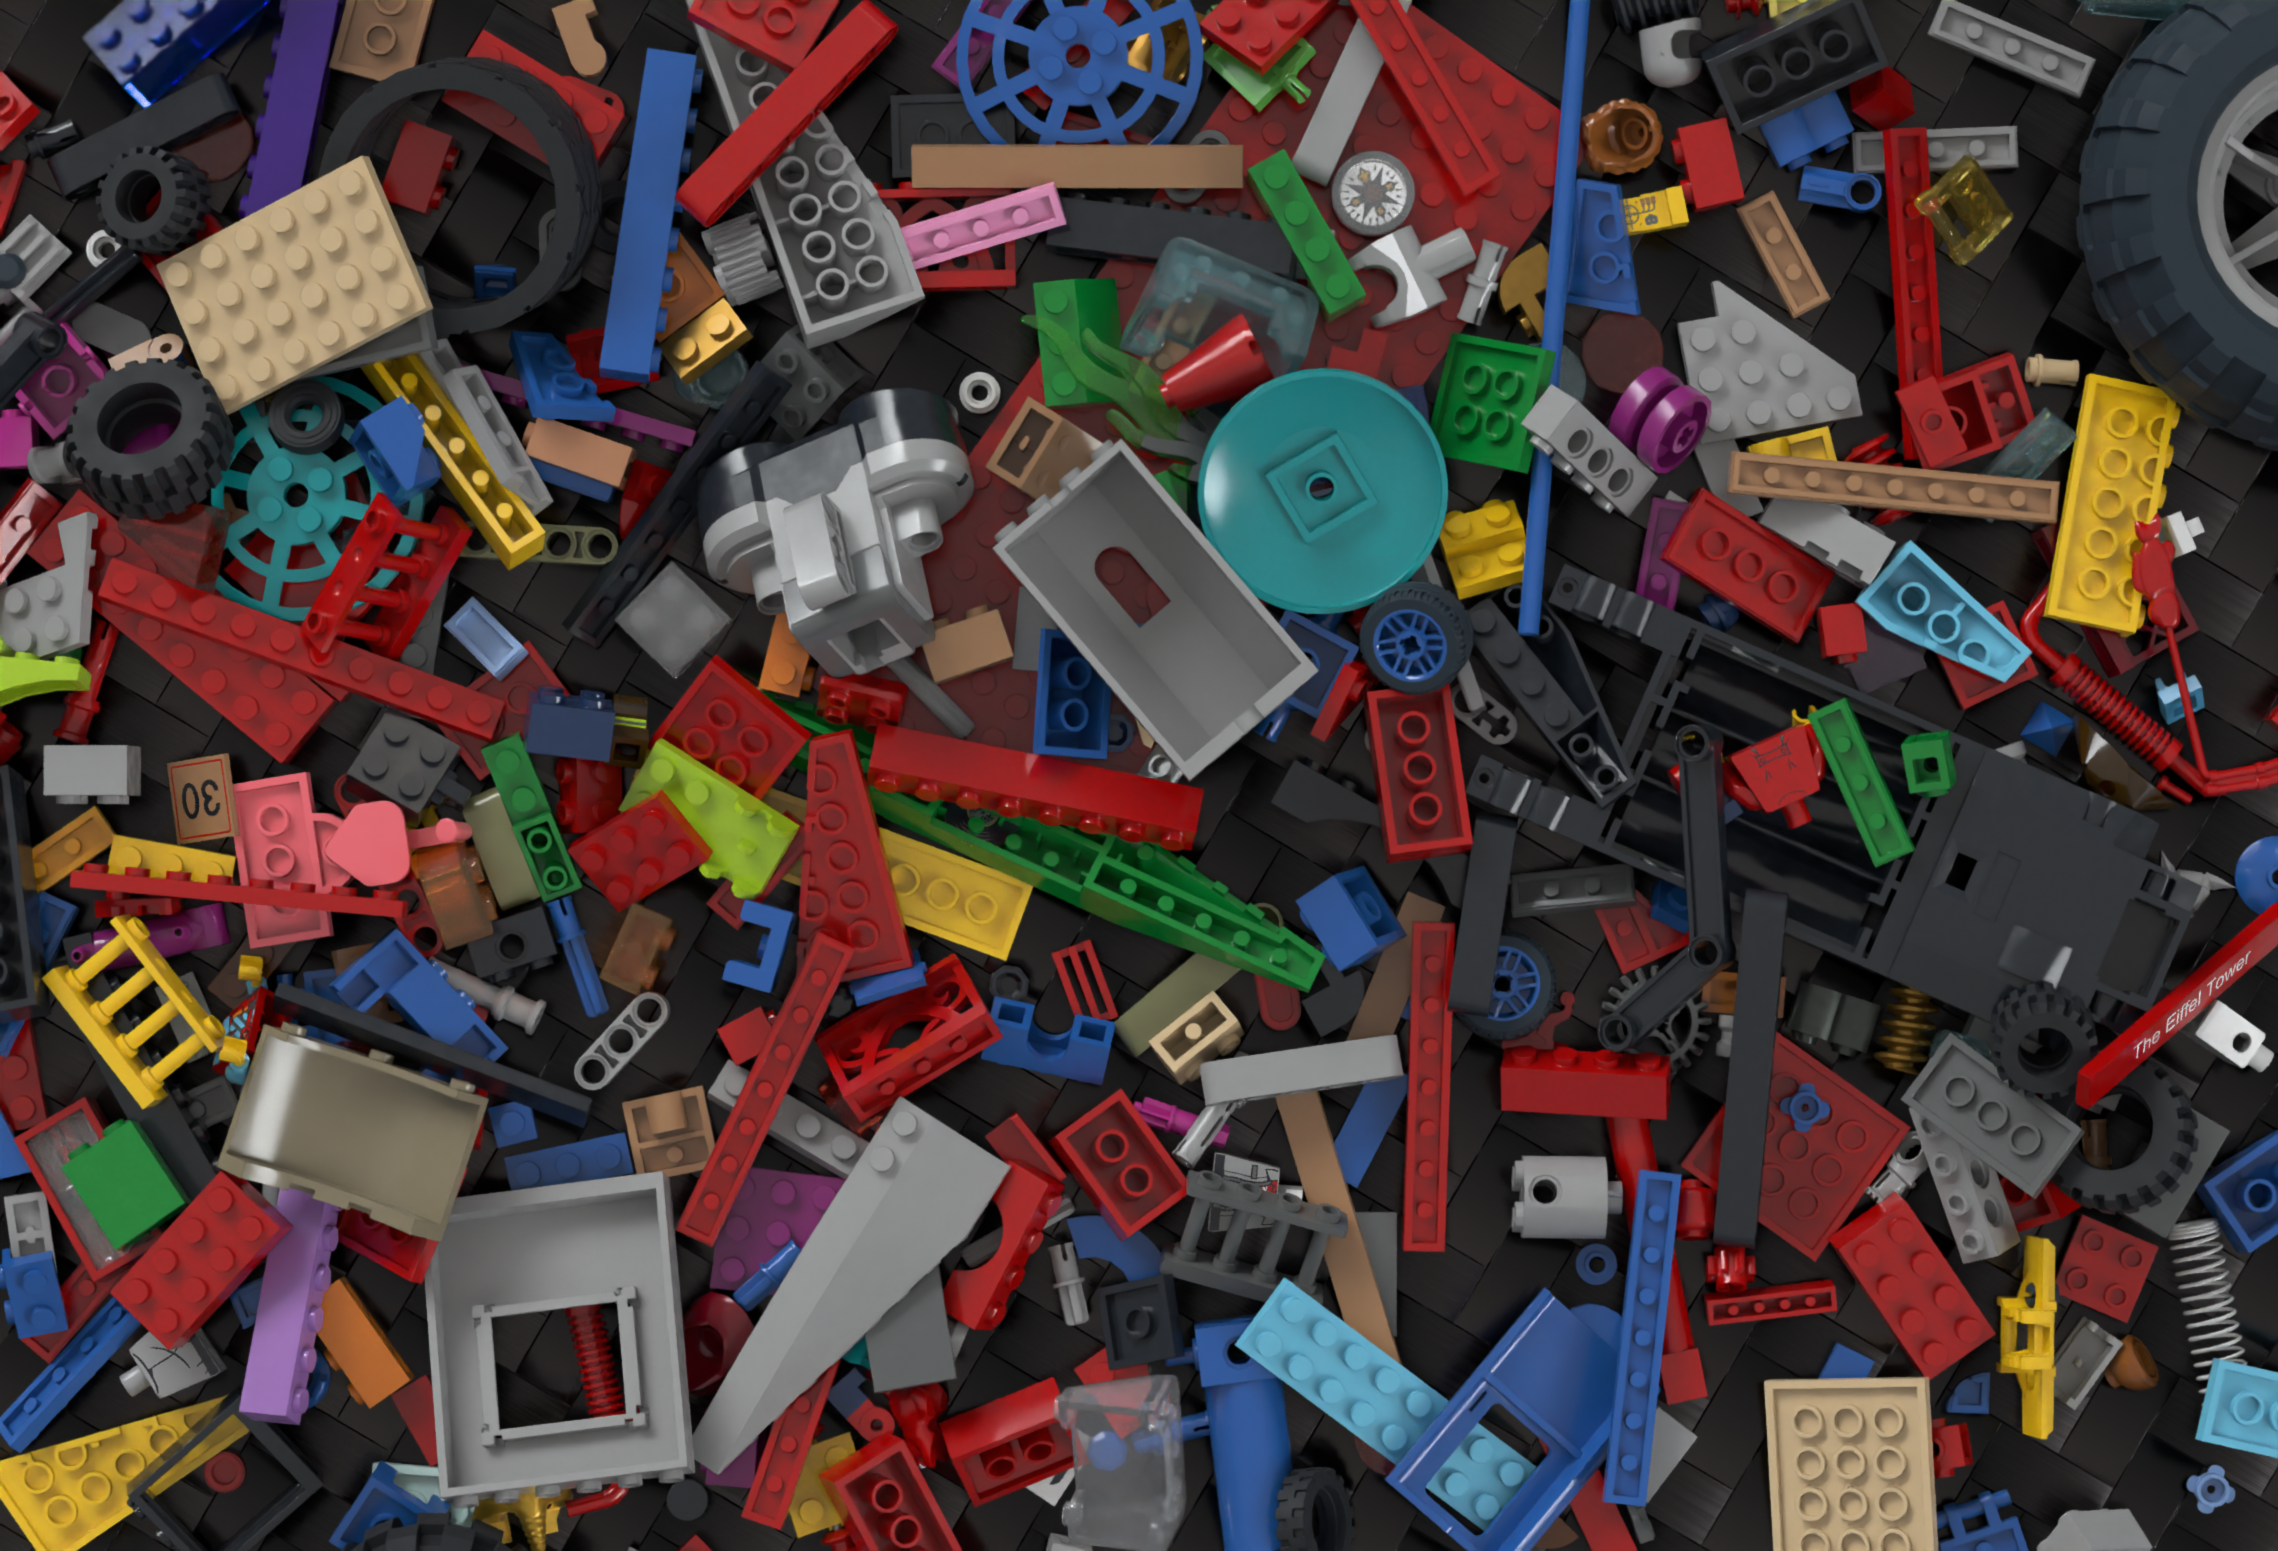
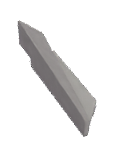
[416,338,554,516]

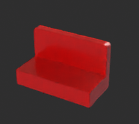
[985,1111,1068,1182]

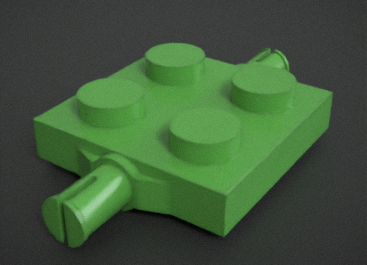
[1204,4,1317,112]

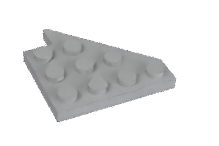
[1677,281,1863,445]

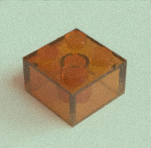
[417,840,498,950]

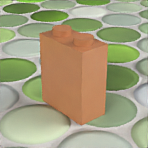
[521,418,639,492]

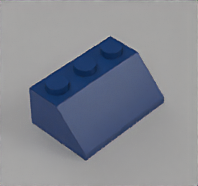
[1033,628,1111,759]

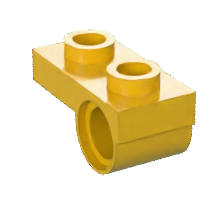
[1747,426,1837,461]

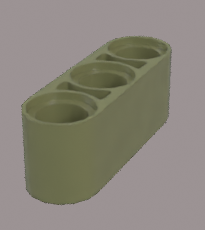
[462,787,541,912]

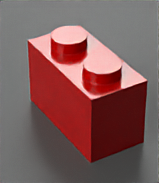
[1670,117,1745,213]
[382,120,460,218]

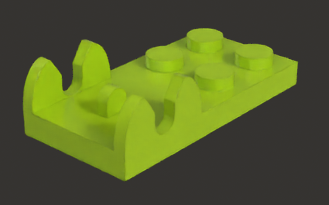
[619,738,800,900]

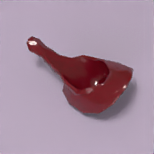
[625,1291,754,1422]

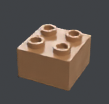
[922,604,1014,685]

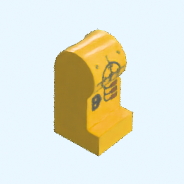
[1623,185,1689,236]

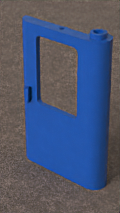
[1384,1288,1663,1551]

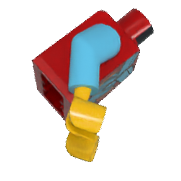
[210,955,291,1086]

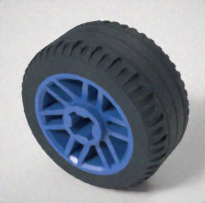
[1360,581,1473,695]
[1456,930,1557,1041]

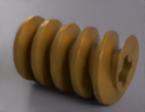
[1874,987,1939,1075]

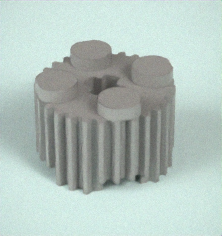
[701,211,784,307]

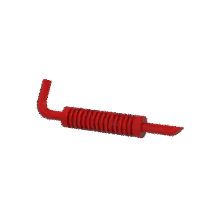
[2020,581,2227,797]
[564,1304,629,1518]

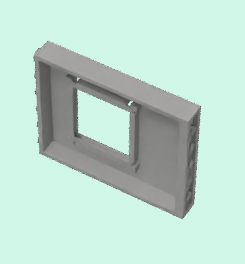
[424,1171,695,1509]

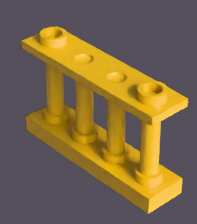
[41,914,226,1109]

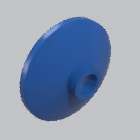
[2234,836,2278,915]

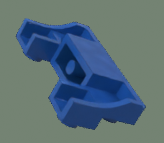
[328,928,508,1083]

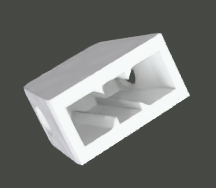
[2179,999,2274,1072]

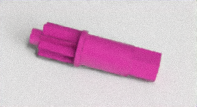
[1133,1097,1231,1149]

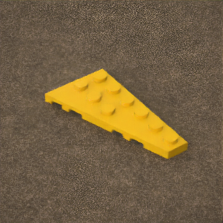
[0,1394,250,1551]

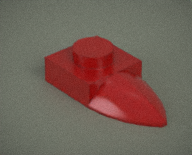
[619,459,674,542]

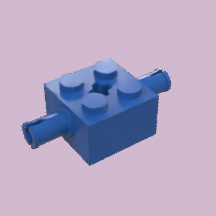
[1252,610,1360,743]

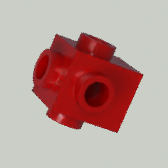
[1931,1418,1974,1479]

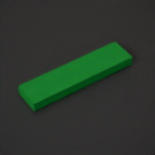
[1807,697,1916,868]

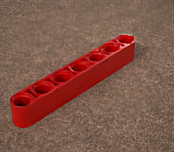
[674,0,899,228]

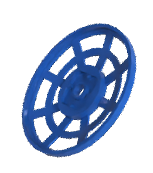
[956,0,1204,145]

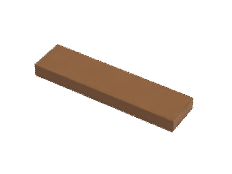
[1346,891,1446,1041]

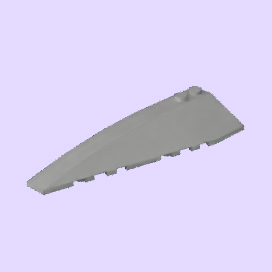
[685,0,925,349]
[692,1096,1011,1475]

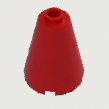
[1158,313,1275,413]

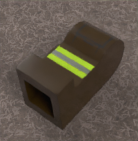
[606,694,649,769]

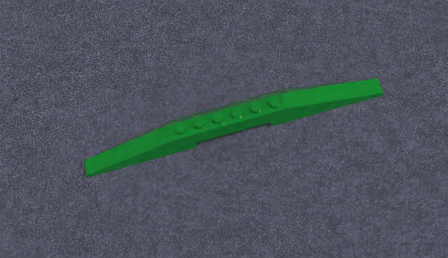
[760,690,1326,993]

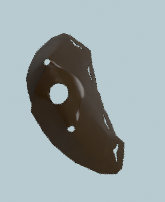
[2072,709,2178,810]

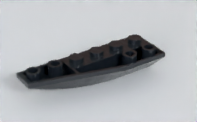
[1467,582,1637,810]

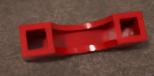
[943,1160,1065,1331]

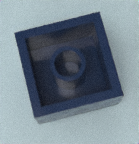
[523,685,615,762]

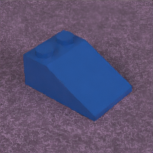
[2195,1129,2278,1254]

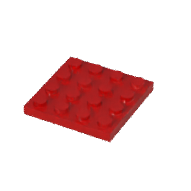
[1679,1031,1911,1262]

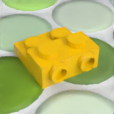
[1438,499,1526,600]

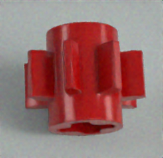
[1705,1245,1756,1294]

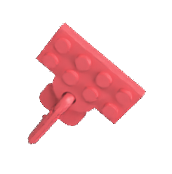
[233,772,473,949]

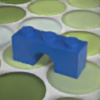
[981,996,1115,1086]

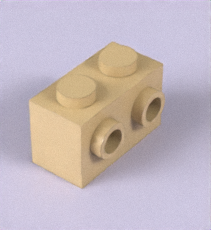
[1149,991,1245,1085]

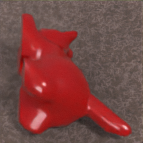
[865,1369,949,1469]

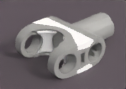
[1348,225,1477,329]

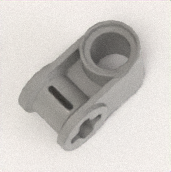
[27,441,83,486]

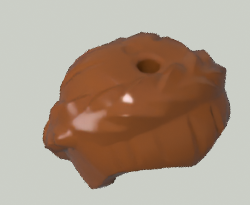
[1580,98,1664,175]

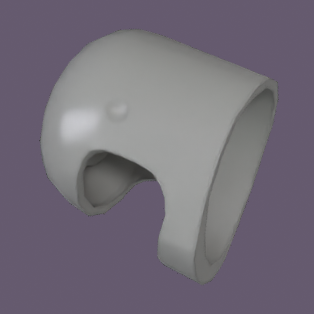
[1639,17,1702,88]

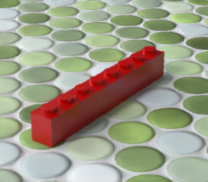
[866,723,1204,851]

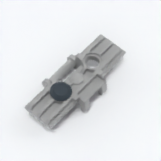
[0,214,72,347]

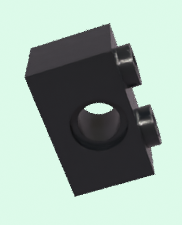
[463,906,561,984]

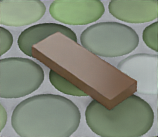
[1735,190,1830,319]

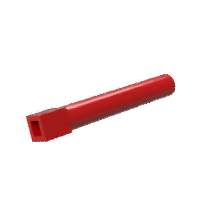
[1605,1117,1708,1405]

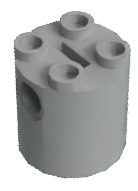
[1511,1156,1623,1239]

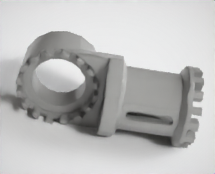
[1865,1131,1929,1204]

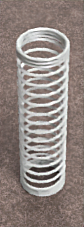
[2168,1218,2248,1406]

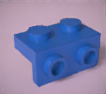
[0,1248,68,1339]

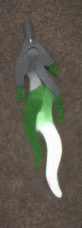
[1021,314,1221,486]

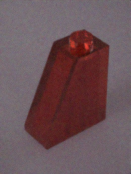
[117,502,233,593]

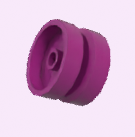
[1608,367,1712,473]

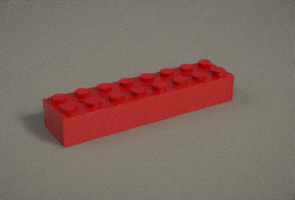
[26,489,339,764]

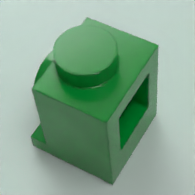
[1901,730,1957,798]

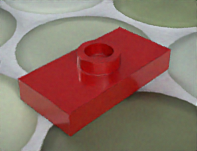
[1894,374,1968,468]

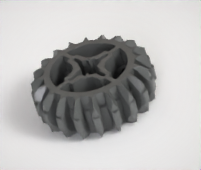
[1599,965,1712,1075]

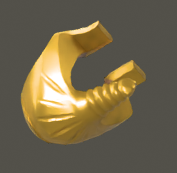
[471,1489,573,1551]

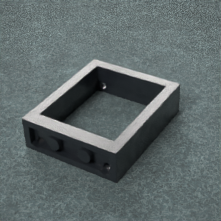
[126,1386,324,1551]

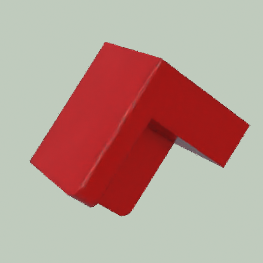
[1849,66,1915,131]

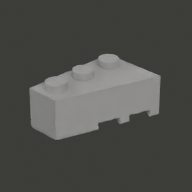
[1757,498,1896,589]

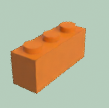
[316,1276,415,1409]

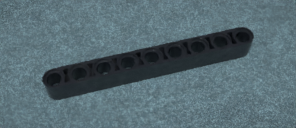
[1713,888,1789,1249]

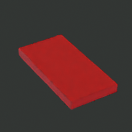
[1659,488,1835,644]

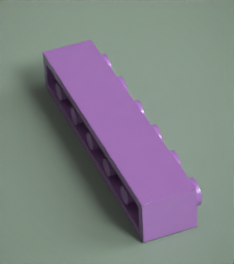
[239,1188,343,1425]

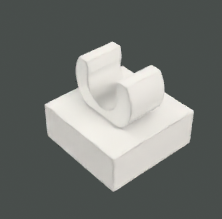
[2158,511,2205,558]

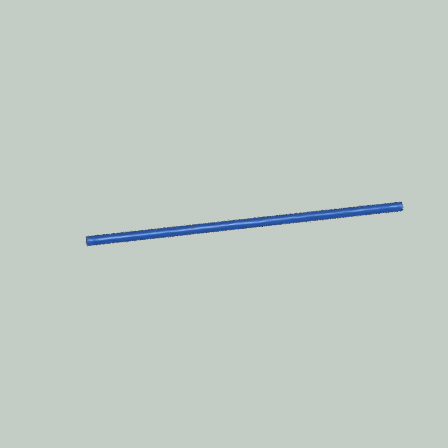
[1518,0,1591,636]

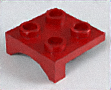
[2055,1214,2159,1323]

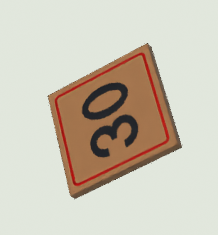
[167,753,239,845]

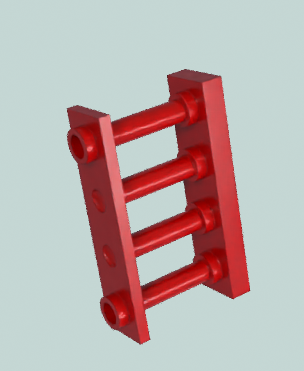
[300,492,473,662]

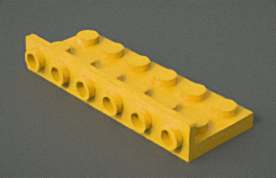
[2044,373,2181,638]

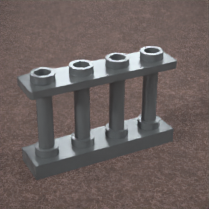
[1159,1170,1348,1305]

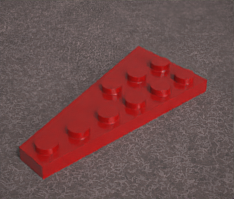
[796,729,914,982]

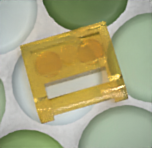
[1914,155,2014,266]

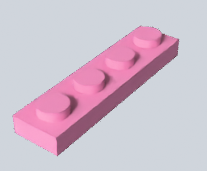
[900,182,1067,270]

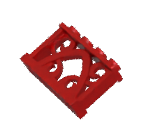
[871,182,1017,292]
[814,954,1003,1122]

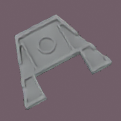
[0,512,98,661]

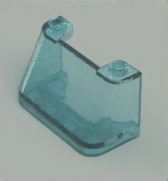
[1119,237,1319,378]

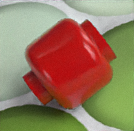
[1675,1179,1717,1241]

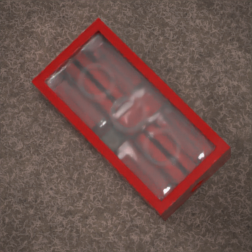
[13,1097,168,1283]

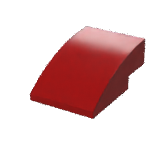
[1903,352,2039,471]
[224,530,374,641]

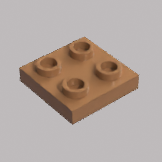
[622,1085,716,1177]

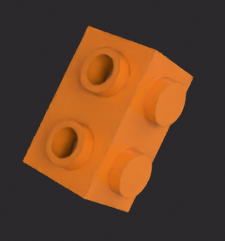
[758,612,816,699]

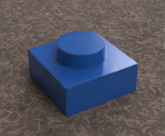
[1650,880,1689,934]
[488,1101,539,1148]

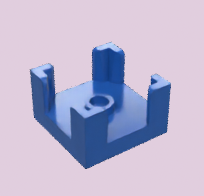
[722,899,798,993]
[329,1460,451,1550]

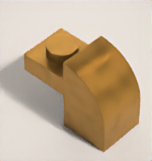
[1498,243,1549,342]

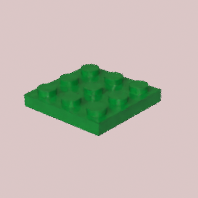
[1430,332,1556,474]

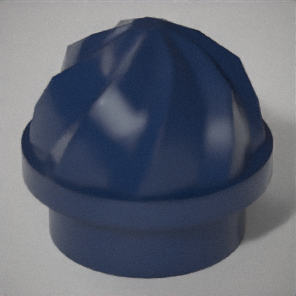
[1697,595,1739,633]

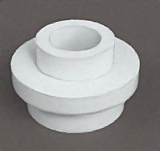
[86,230,122,267]
[959,372,1000,414]

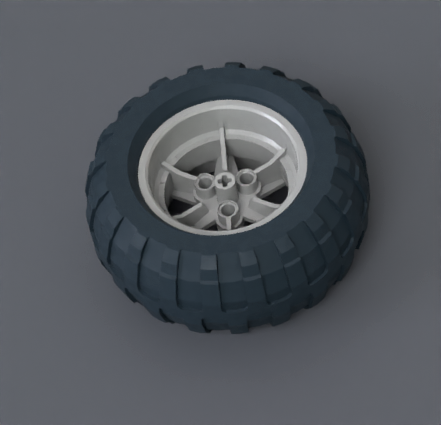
[2076,0,2278,451]

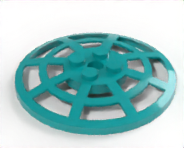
[178,376,425,622]

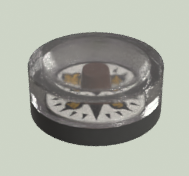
[1331,151,1415,237]

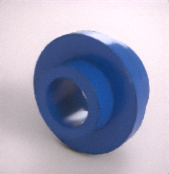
[1575,1243,1617,1285]

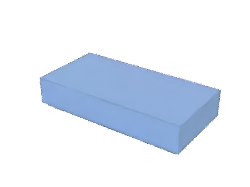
[444,596,529,682]

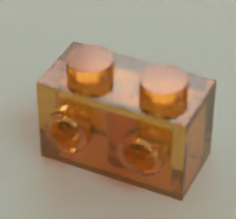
[599,902,677,995]

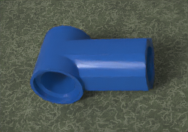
[1798,165,1881,214]

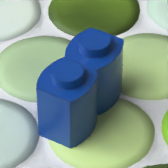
[1757,91,1854,172]

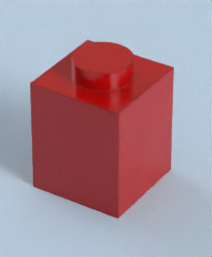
[1815,603,1868,665]
[717,1006,777,1066]

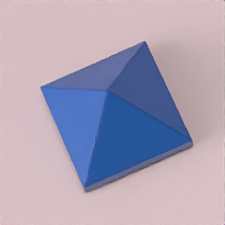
[474,264,517,299]
[2020,701,2074,757]

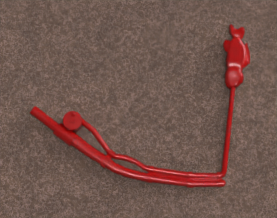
[2132,513,2278,796]

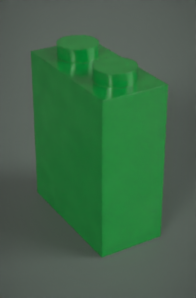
[61,1119,192,1251]

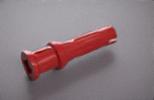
[52,619,120,745]

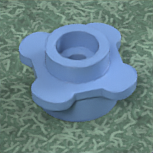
[2186,1465,2235,1514]

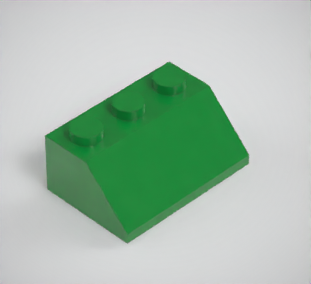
[1033,279,1128,410]

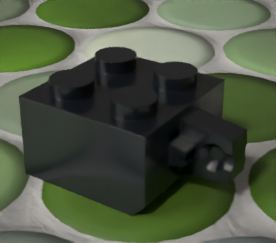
[346,706,471,827]

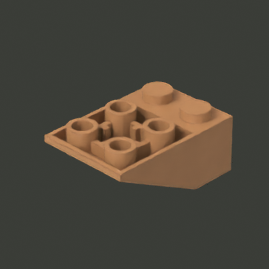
[985,396,1103,501]

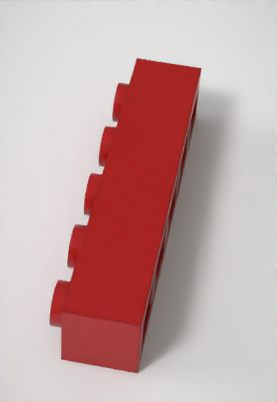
[1704,1279,1837,1326]

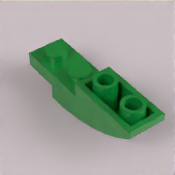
[481,732,582,903]

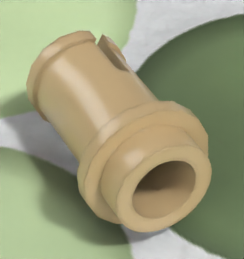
[2025,354,2079,387]

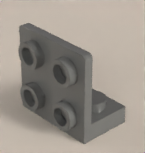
[760,324,865,441]

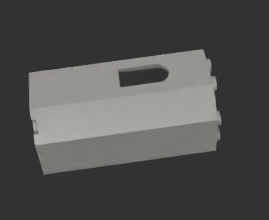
[992,439,1319,782]

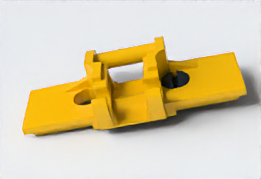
[1996,1235,2060,1439]

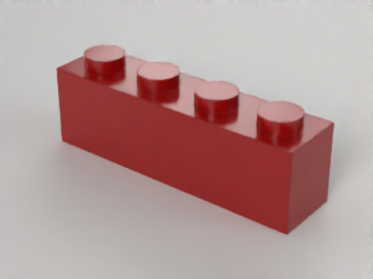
[1501,1045,1671,1120]

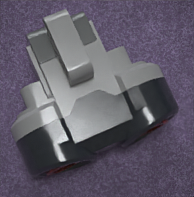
[695,387,974,679]

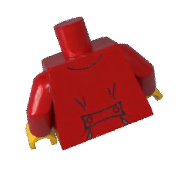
[1721,705,1827,830]

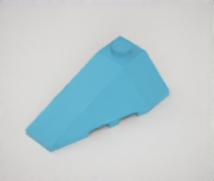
[1854,540,2032,683]

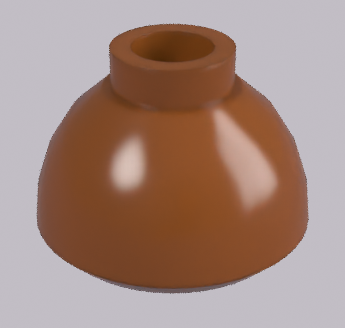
[2104,1335,2159,1391]

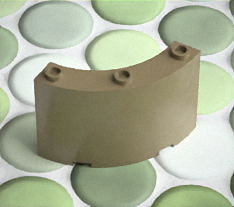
[217,1021,489,1242]

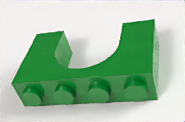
[1246,149,1366,324]

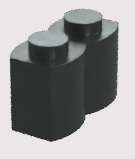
[1785,980,1881,1058]

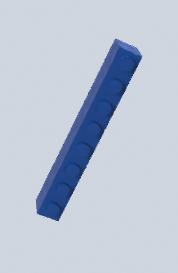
[599,48,704,384]

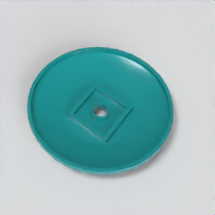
[1197,368,1448,614]

